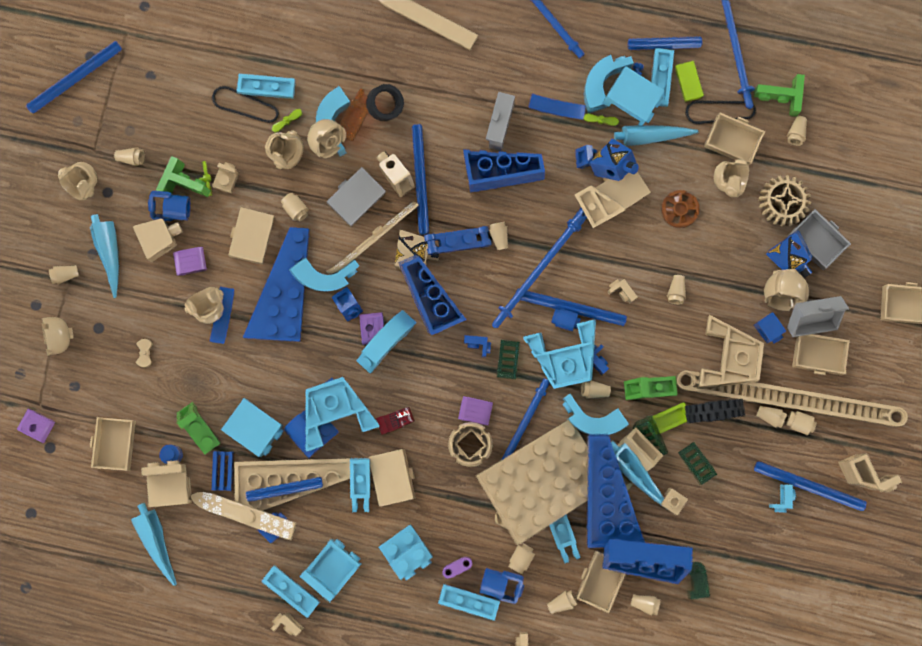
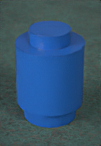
[551,308,581,332]
[160,445,183,464]

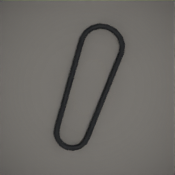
[212,86,279,123]
[686,100,756,124]

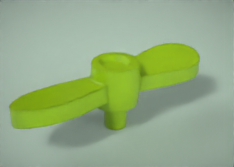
[272,109,302,133]
[583,114,619,126]
[199,161,212,196]

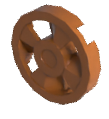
[661,190,700,228]

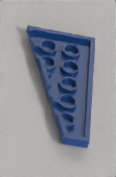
[243,227,310,342]
[587,434,645,548]

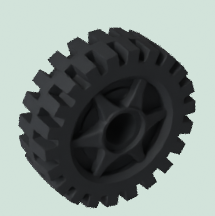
[685,398,745,424]

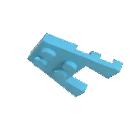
[523,319,596,389]
[305,377,380,452]

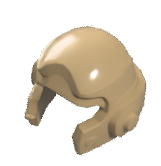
[265,130,303,170]
[713,160,749,197]
[58,162,97,200]
[184,287,224,324]

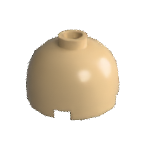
[307,119,346,158]
[42,317,73,356]

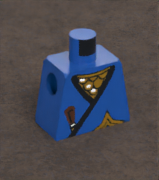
[590,139,639,181]
[766,230,812,278]

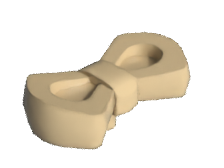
[136,339,153,368]

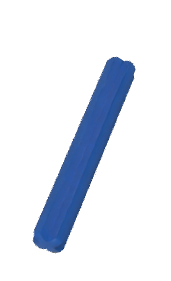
[628,37,702,50]
[246,477,323,502]

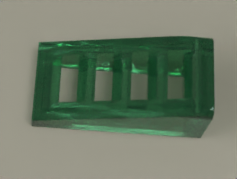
[496,340,520,380]
[632,415,668,455]
[677,442,717,485]

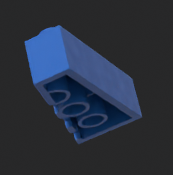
[463,149,545,193]

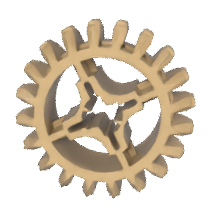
[758,175,811,227]

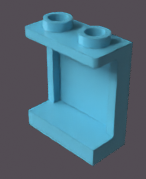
[603,66,664,126]
[221,398,284,457]
[300,539,361,602]

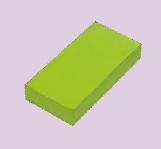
[675,61,704,102]
[649,402,687,435]

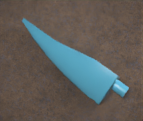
[614,125,698,146]
[90,214,119,298]
[611,441,668,510]
[131,503,177,586]

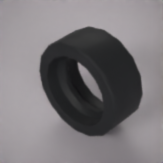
[366,84,404,121]

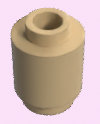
[281,193,309,221]
[786,411,817,435]
[509,543,535,574]

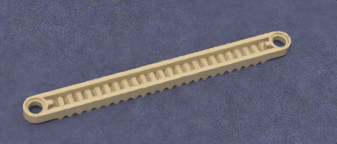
[676,371,908,427]

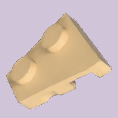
[575,185,626,228]

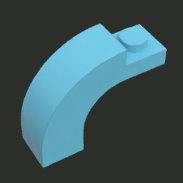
[584,55,634,113]
[316,86,351,157]
[289,258,359,291]
[356,310,417,373]
[562,394,629,435]

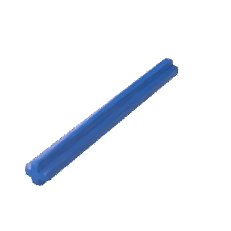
[26,41,122,113]
[412,124,429,235]
[516,289,627,326]
[754,462,867,511]

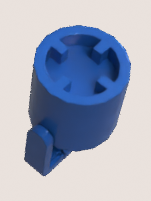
[148,191,191,221]
[479,568,524,604]

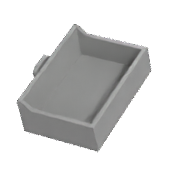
[486,92,515,152]
[327,167,386,227]
[788,209,851,270]
[787,296,849,337]

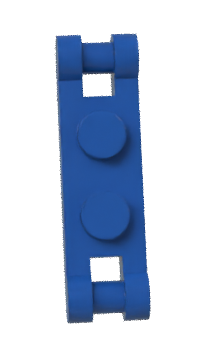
[424,226,492,255]

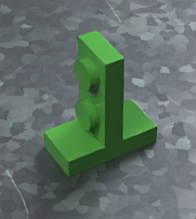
[753,74,805,117]
[156,156,211,197]
[624,376,678,400]
[177,402,221,454]

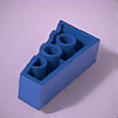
[398,255,467,335]
[603,539,693,584]

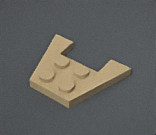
[698,315,764,389]

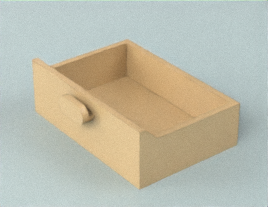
[704,113,765,165]
[596,172,651,218]
[228,207,275,265]
[880,282,922,324]
[792,334,850,376]
[90,417,136,471]
[369,449,416,507]
[576,550,626,613]

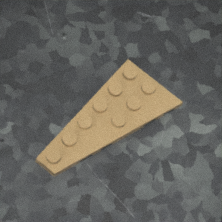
[234,459,350,511]

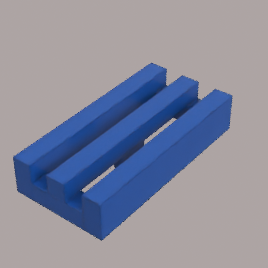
[212,451,234,491]

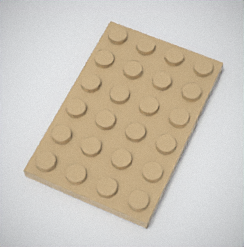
[476,420,588,545]

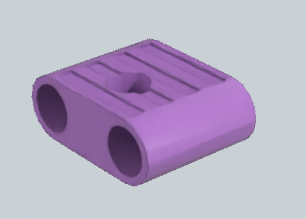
[173,247,207,276]
[360,312,384,345]
[458,396,493,425]
[17,409,55,443]
[442,556,472,578]

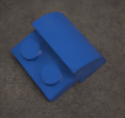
[284,410,339,459]

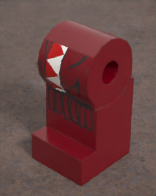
[375,407,415,435]

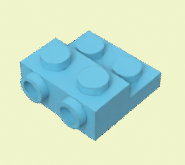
[379,524,433,580]

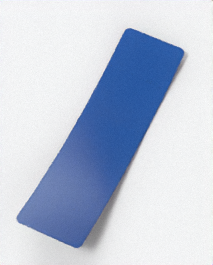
[529,94,586,119]
[209,287,234,344]

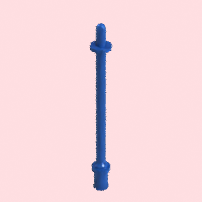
[722,0,755,109]
[492,208,587,328]

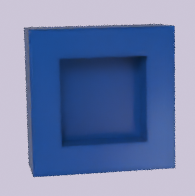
[575,145,597,168]

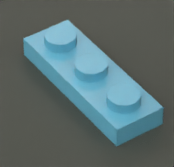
[651,48,674,107]
[237,74,296,99]
[261,565,320,618]
[438,584,500,621]

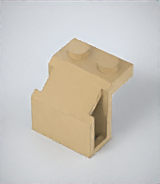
[617,427,663,491]
[838,454,902,492]
[141,461,192,507]

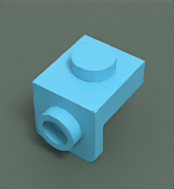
[769,485,796,512]

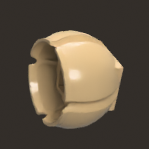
[764,269,809,311]
[448,422,493,467]

